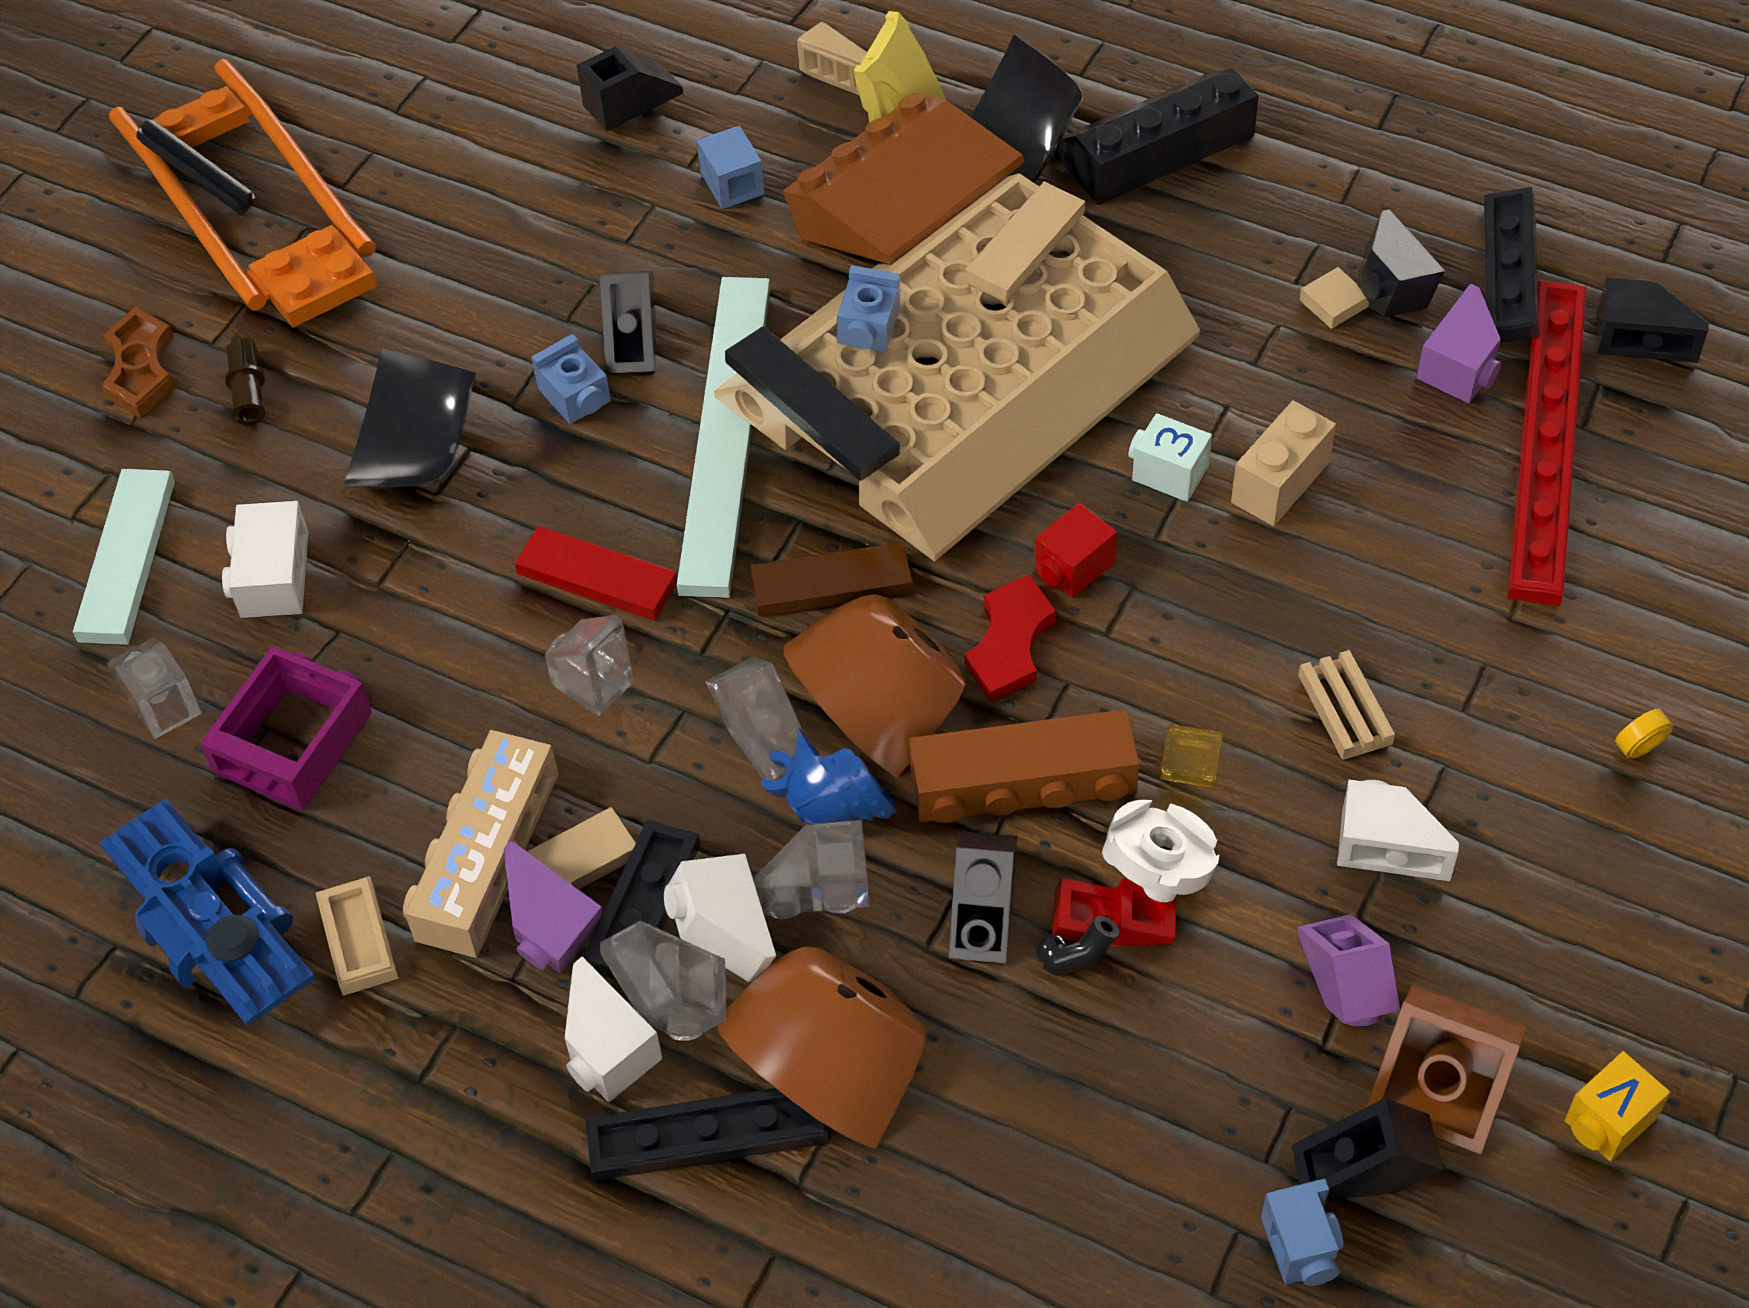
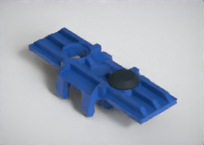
[99,798,315,1026]

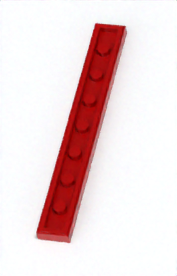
[1507,280,1587,606]

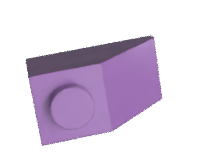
[1416,284,1501,404]
[504,840,602,974]
[1297,914,1400,1026]

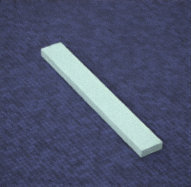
[677,277,770,598]

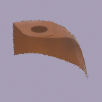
[784,594,966,778]
[715,947,925,1150]

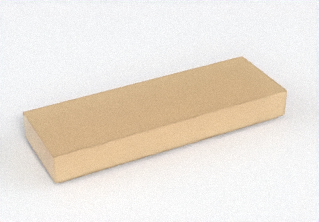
[964,182,1086,302]

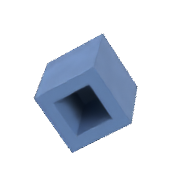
[697,125,765,209]

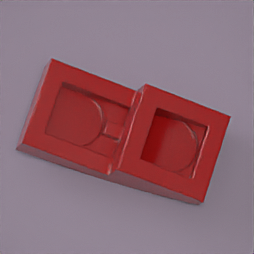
[1052,878,1176,946]

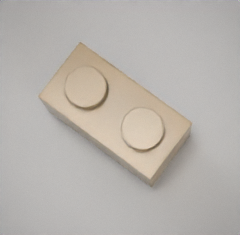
[1231,400,1336,526]

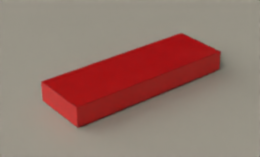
[514,525,677,621]

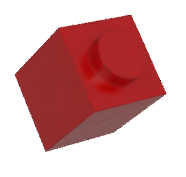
[1035,503,1117,598]

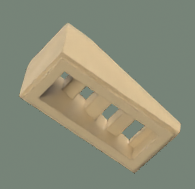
[797,22,867,95]

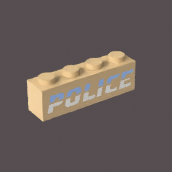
[403,730,559,958]

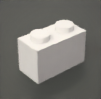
[222,501,309,618]

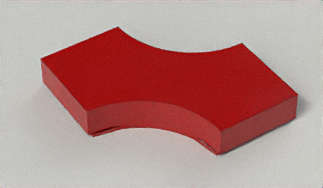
[964,574,1056,702]

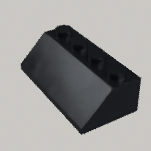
[1052,68,1259,205]

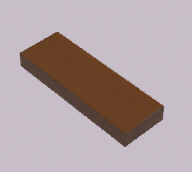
[750,542,913,617]

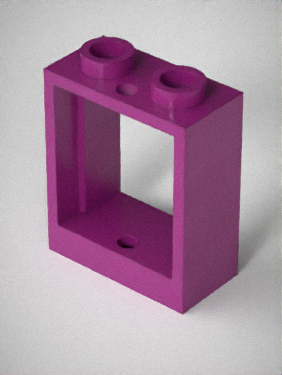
[200,646,372,811]

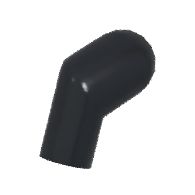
[1036,916,1119,976]

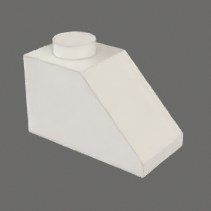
[1337,780,1459,881]
[664,854,776,982]
[565,957,662,1102]

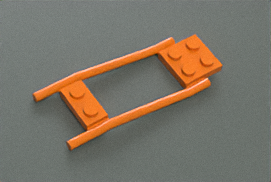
[109,59,378,328]

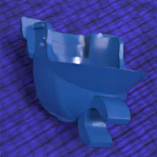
[760,728,898,827]

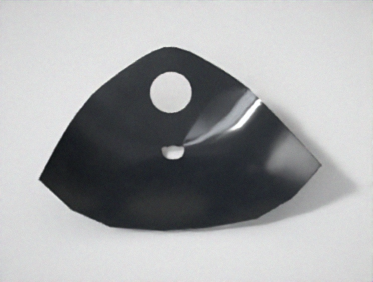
[971,34,1083,183]
[341,348,477,487]

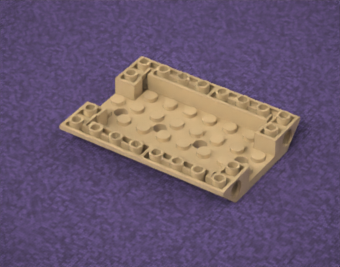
[714,173,1200,562]

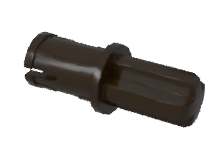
[225,335,265,425]

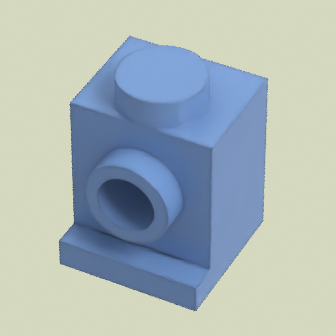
[837,265,901,352]
[531,334,611,424]
[1261,1179,1343,1286]

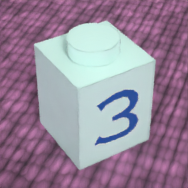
[1128,413,1212,502]

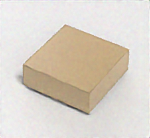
[1300,267,1369,329]

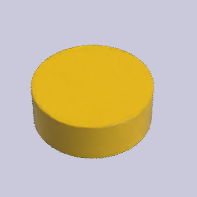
[1615,709,1673,759]

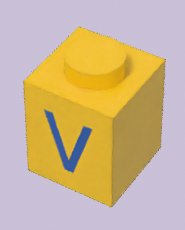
[1565,1051,1670,1162]

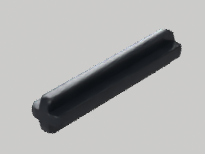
[136,119,255,214]

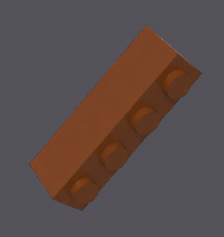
[909,709,1139,823]

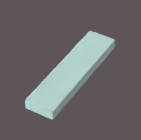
[73,469,175,645]

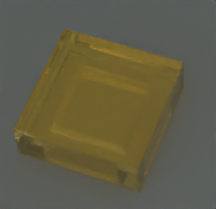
[1160,724,1223,788]

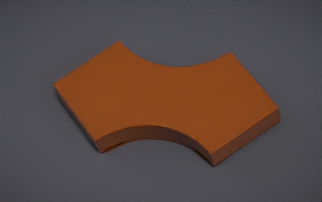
[102,306,175,419]

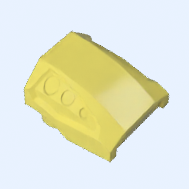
[853,11,946,123]

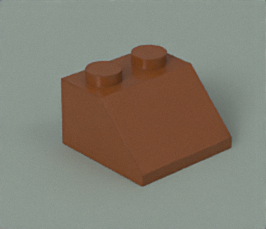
[1367,984,1527,1155]

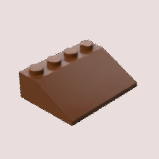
[783,93,1025,265]

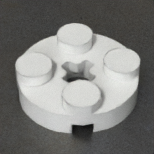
[1102,800,1219,902]

